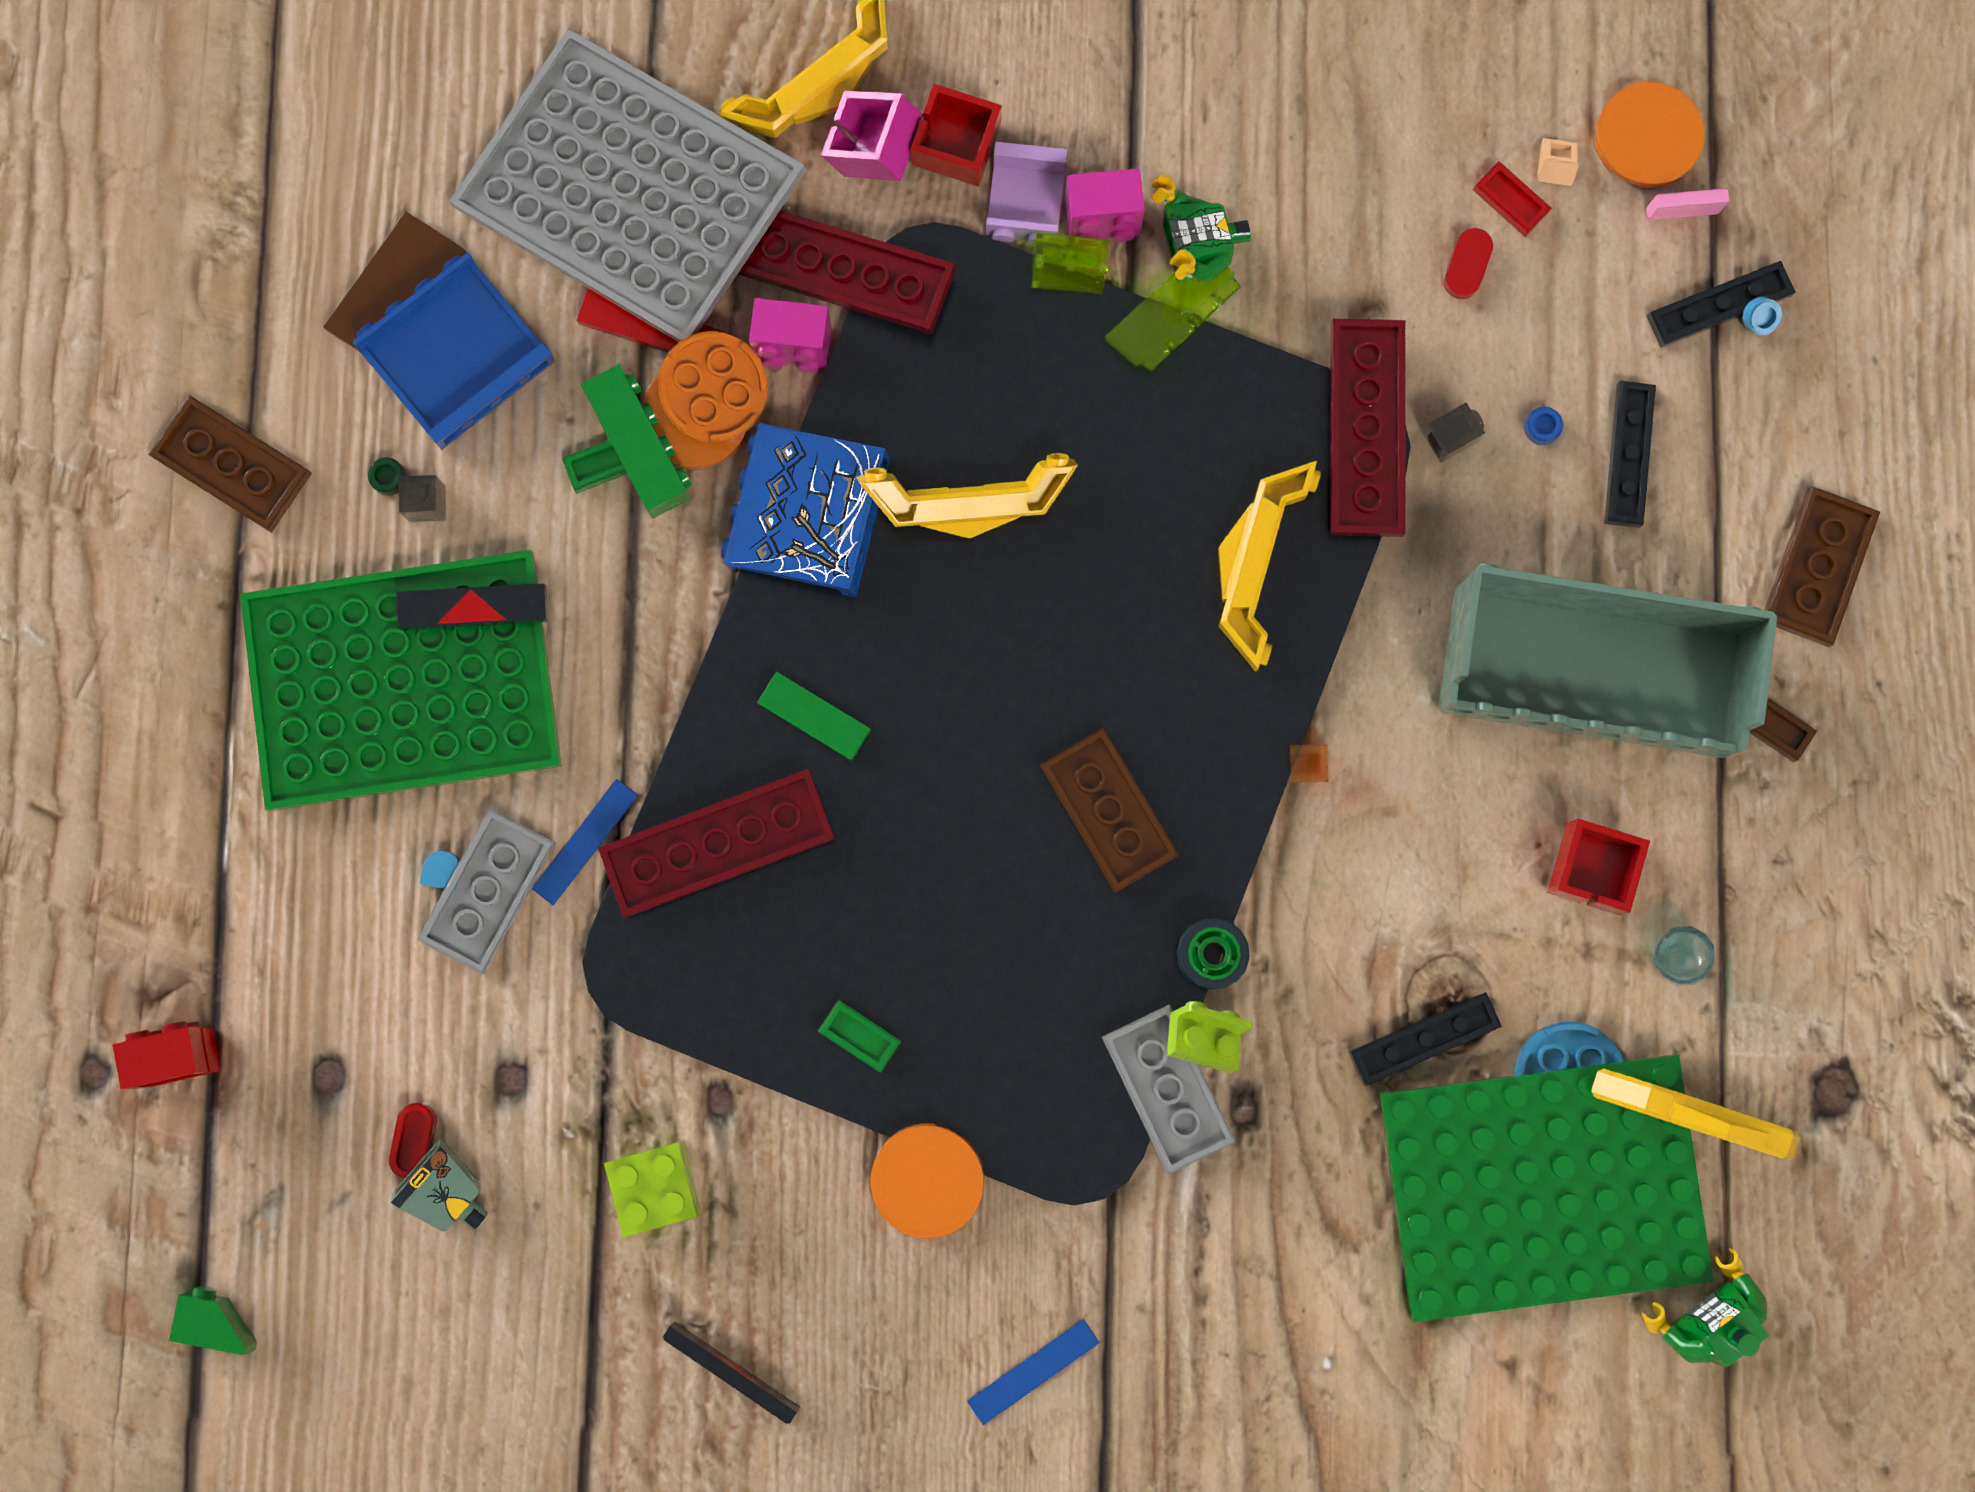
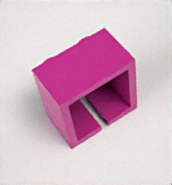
[821,91,923,181]
[1065,168,1145,245]
[749,298,833,373]

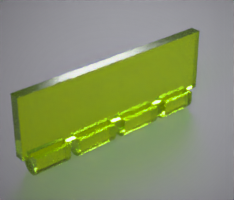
[1105,266,1241,370]

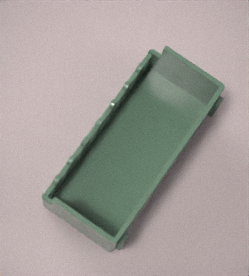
[1438,564,1777,758]

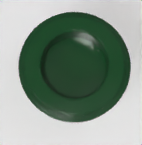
[368,457,407,496]

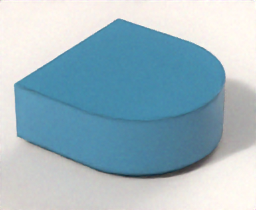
[419,851,460,891]

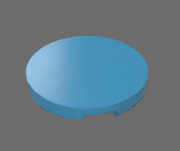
[1514,1022,1625,1075]

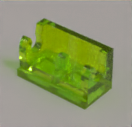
[1031,233,1108,294]

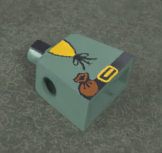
[391,1138,488,1232]

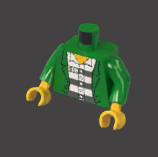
[1151,174,1251,283]
[1642,1248,1768,1367]

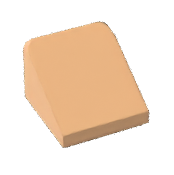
[1538,138,1579,186]

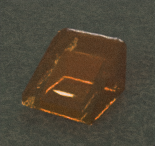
[1290,744,1330,782]

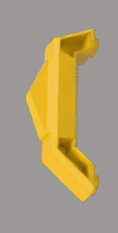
[718,0,888,138]
[856,453,1078,538]
[1218,461,1321,672]
[1591,1069,1800,1161]

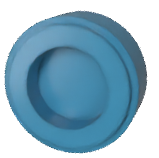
[1742,297,1782,335]

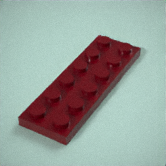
[738,210,956,334]
[1330,318,1406,537]
[598,769,835,918]

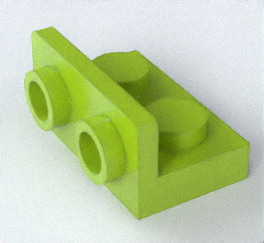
[1167,1002,1253,1073]

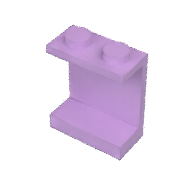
[986,142,1067,247]

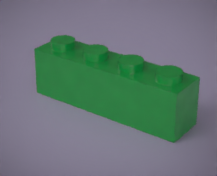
[580,364,692,519]

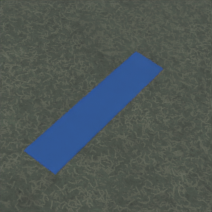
[532,779,638,906]
[967,1319,1100,1425]

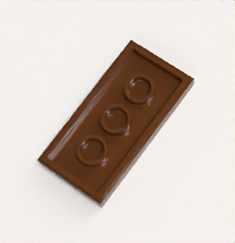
[323,211,467,353]
[148,395,312,533]
[1764,486,1880,647]
[1039,728,1179,894]

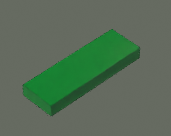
[757,671,871,761]

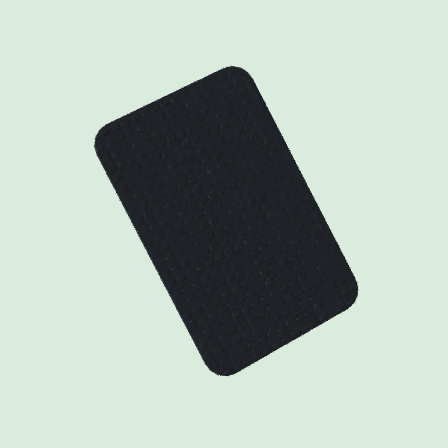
[582,222,1411,1206]

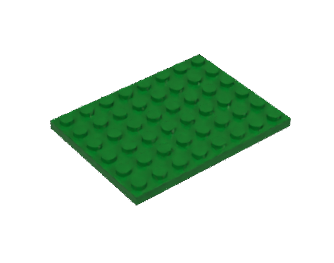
[240,550,562,811]
[1379,1054,1714,1322]

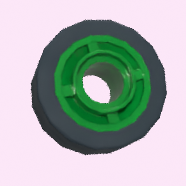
[1176,918,1250,990]

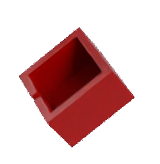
[910,83,1002,187]
[1547,818,1650,915]
[112,1021,221,1090]

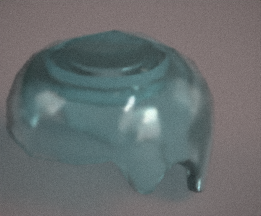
[1654,926,1714,986]

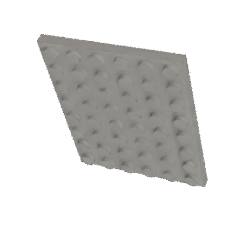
[449,29,806,342]

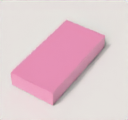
[1646,188,1729,220]

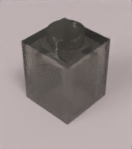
[1422,402,1485,463]
[399,475,446,522]

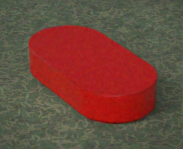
[1444,228,1493,299]
[389,1103,437,1178]

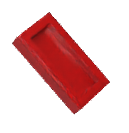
[1473,161,1552,237]

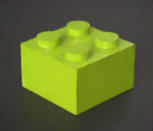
[604,1140,702,1238]

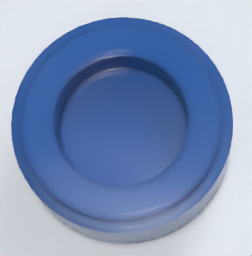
[1524,407,1563,445]

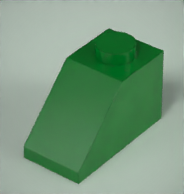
[169,1286,257,1355]

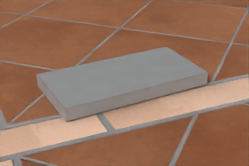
[417,808,556,974]
[1102,1004,1236,1175]

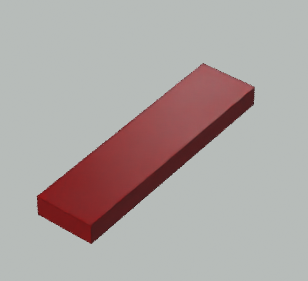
[576,288,725,353]

